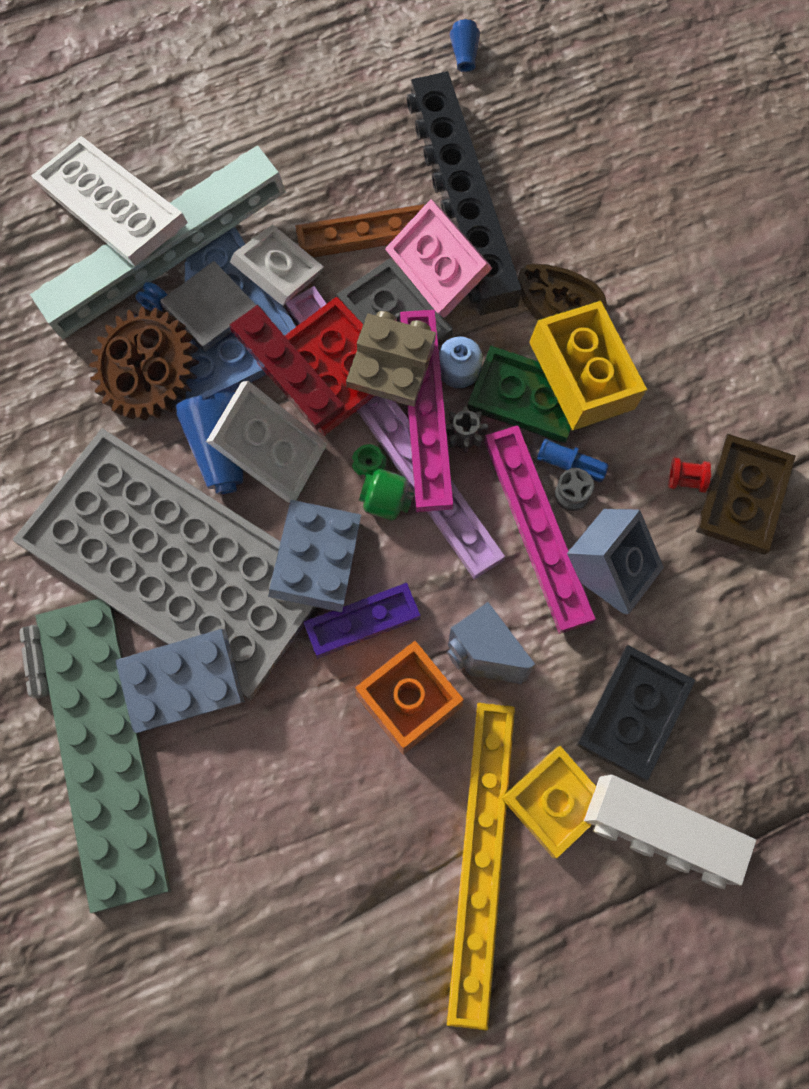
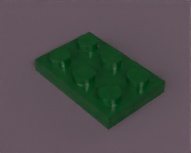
[467,345,571,443]

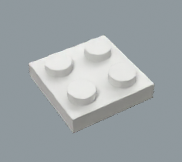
[230,224,324,306]

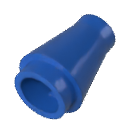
[449,19,480,72]

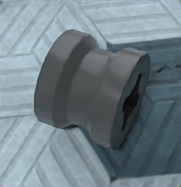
[555,468,594,511]

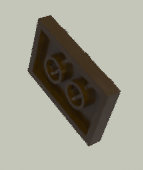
[696,433,796,555]

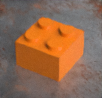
[355,641,464,755]

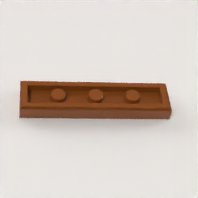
[295,204,424,258]

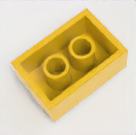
[529,301,647,430]

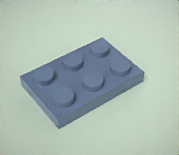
[268,500,361,612]
[115,629,245,733]

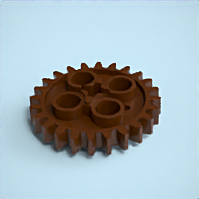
[89,307,199,421]

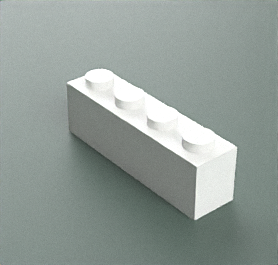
[584,775,756,889]

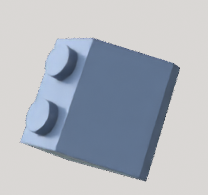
[567,509,664,614]
[447,602,535,684]

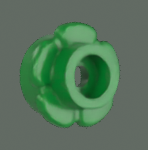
[352,444,386,476]

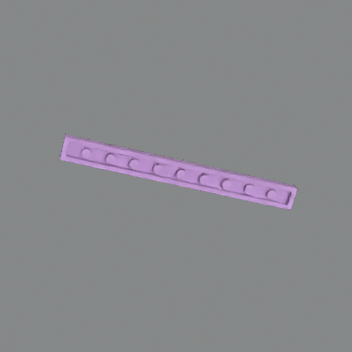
[286,286,505,579]

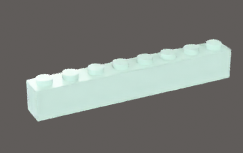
[30,145,286,340]

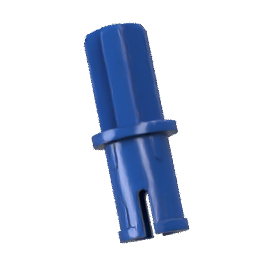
[537,439,609,482]

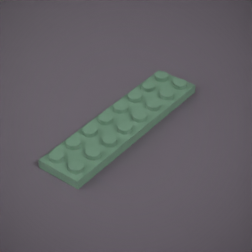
[35,599,171,914]

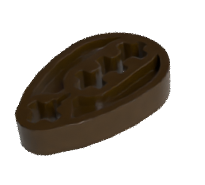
[518,264,607,321]

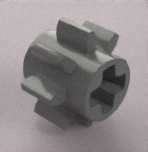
[446,406,488,453]

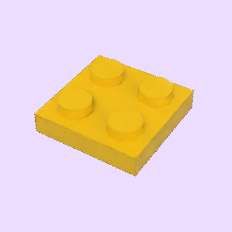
[501,746,596,859]

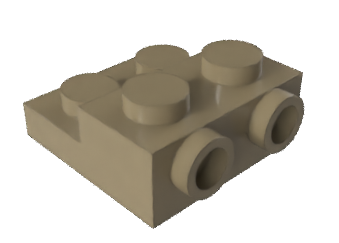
[346,311,436,407]

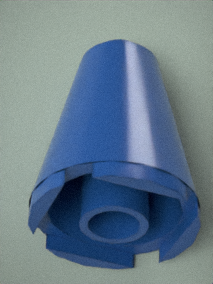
[176,392,244,495]

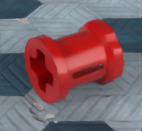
[668,457,711,493]

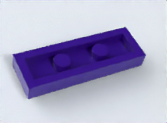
[303,583,421,659]

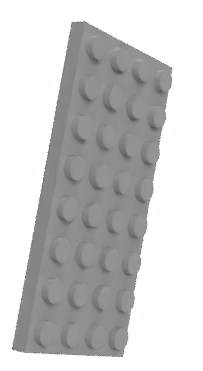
[13,428,316,700]

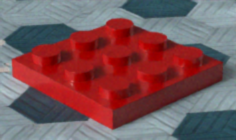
[257,296,375,436]

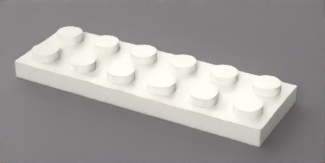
[32,136,188,267]

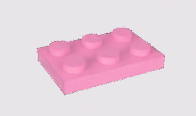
[385,200,492,318]

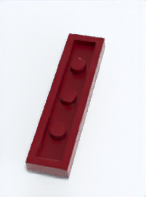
[229,305,345,431]

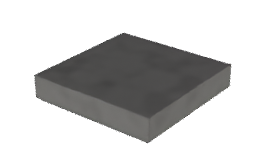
[160,261,256,352]

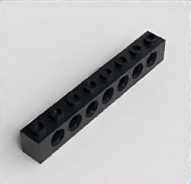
[406,71,522,316]

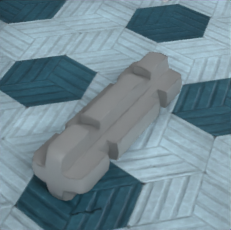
[19,625,50,698]

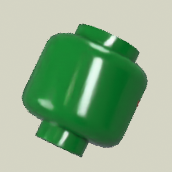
[358,469,414,521]

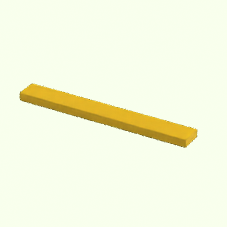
[447,703,515,1031]

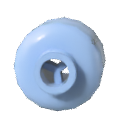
[439,337,483,388]

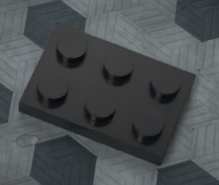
[576,645,696,782]

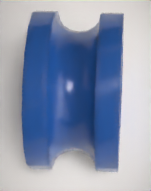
[135,282,168,312]

